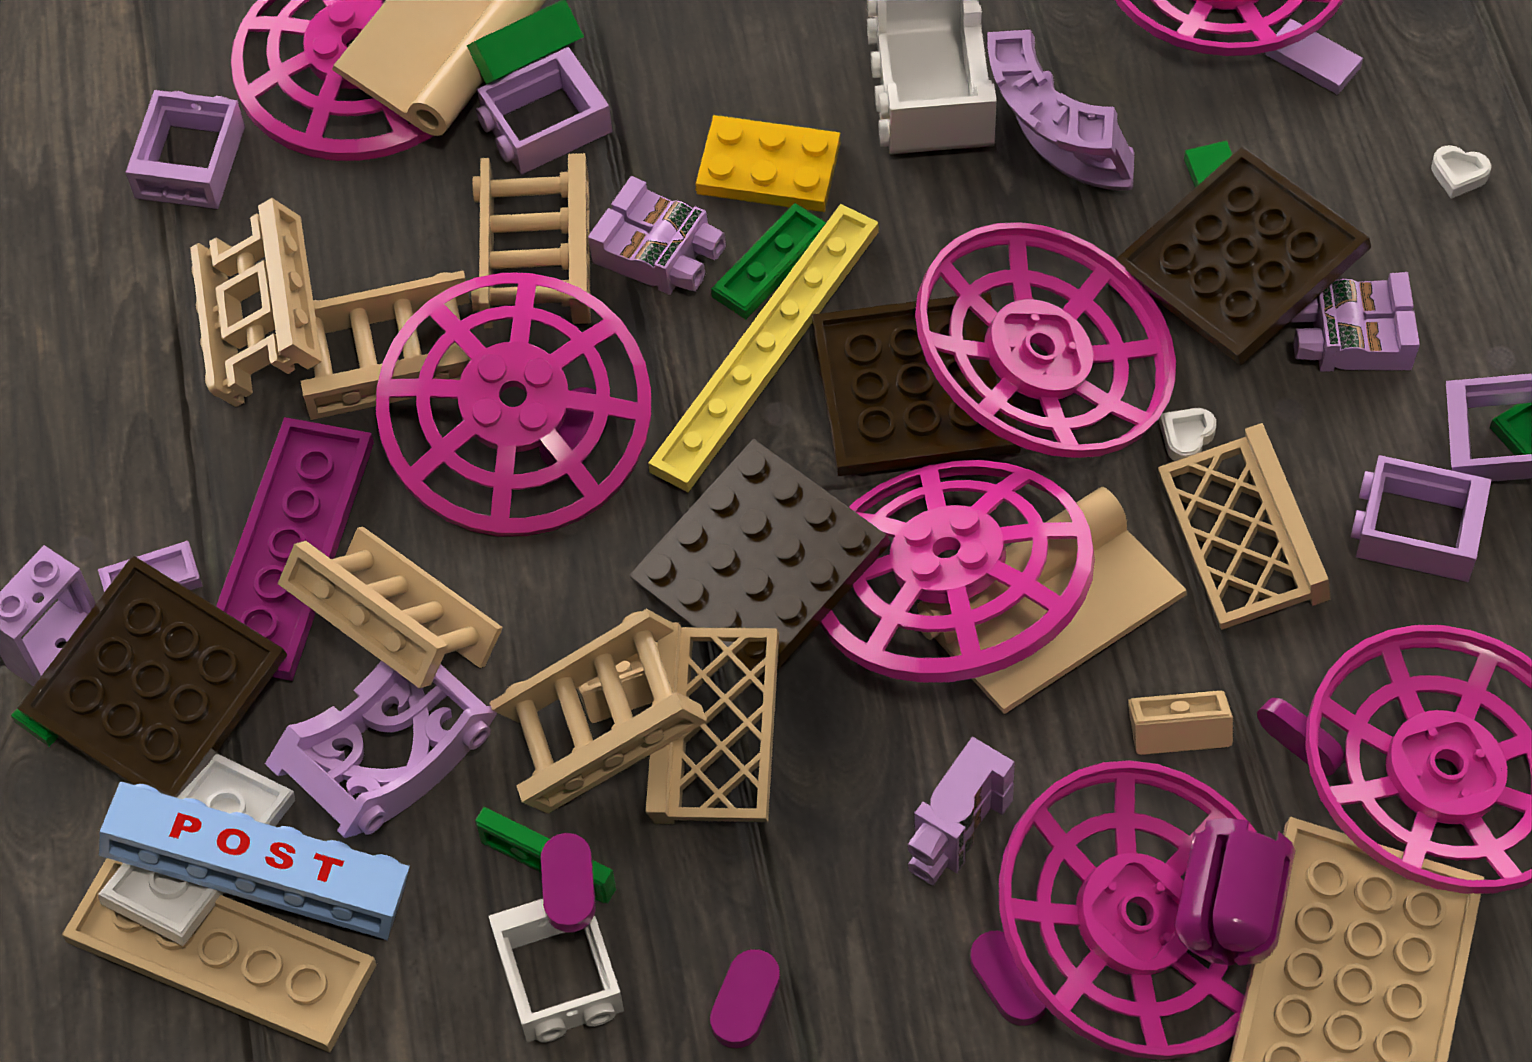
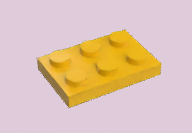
[696,115,841,212]

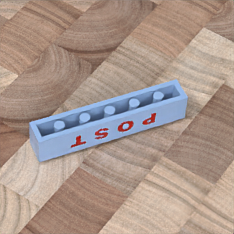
[99,781,409,940]

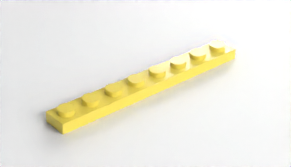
[648,204,879,492]

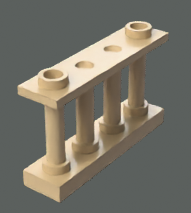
[471,153,591,328]
[301,271,471,420]
[278,526,503,689]
[490,609,707,813]

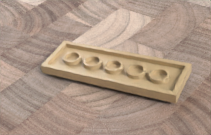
[62,858,377,1053]

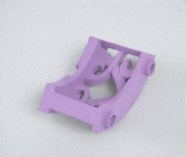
[988,30,1134,190]
[265,661,497,838]

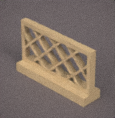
[1158,423,1331,630]
[646,622,779,824]

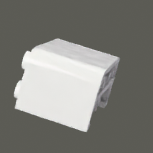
[867,0,997,154]

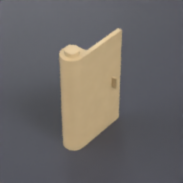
[332,0,546,136]
[917,487,1187,714]

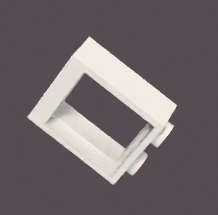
[488,899,624,1043]

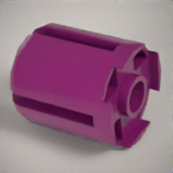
[1175,818,1295,966]

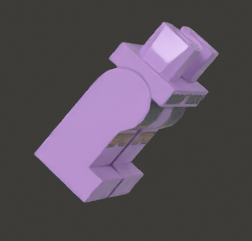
[588,176,726,295]
[1291,272,1420,372]
[908,737,1015,885]

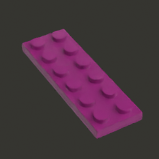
[216,417,374,681]

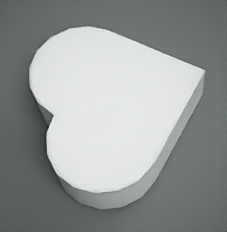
[1431,145,1491,199]
[1159,408,1216,461]

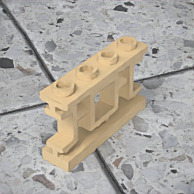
[190,198,322,407]

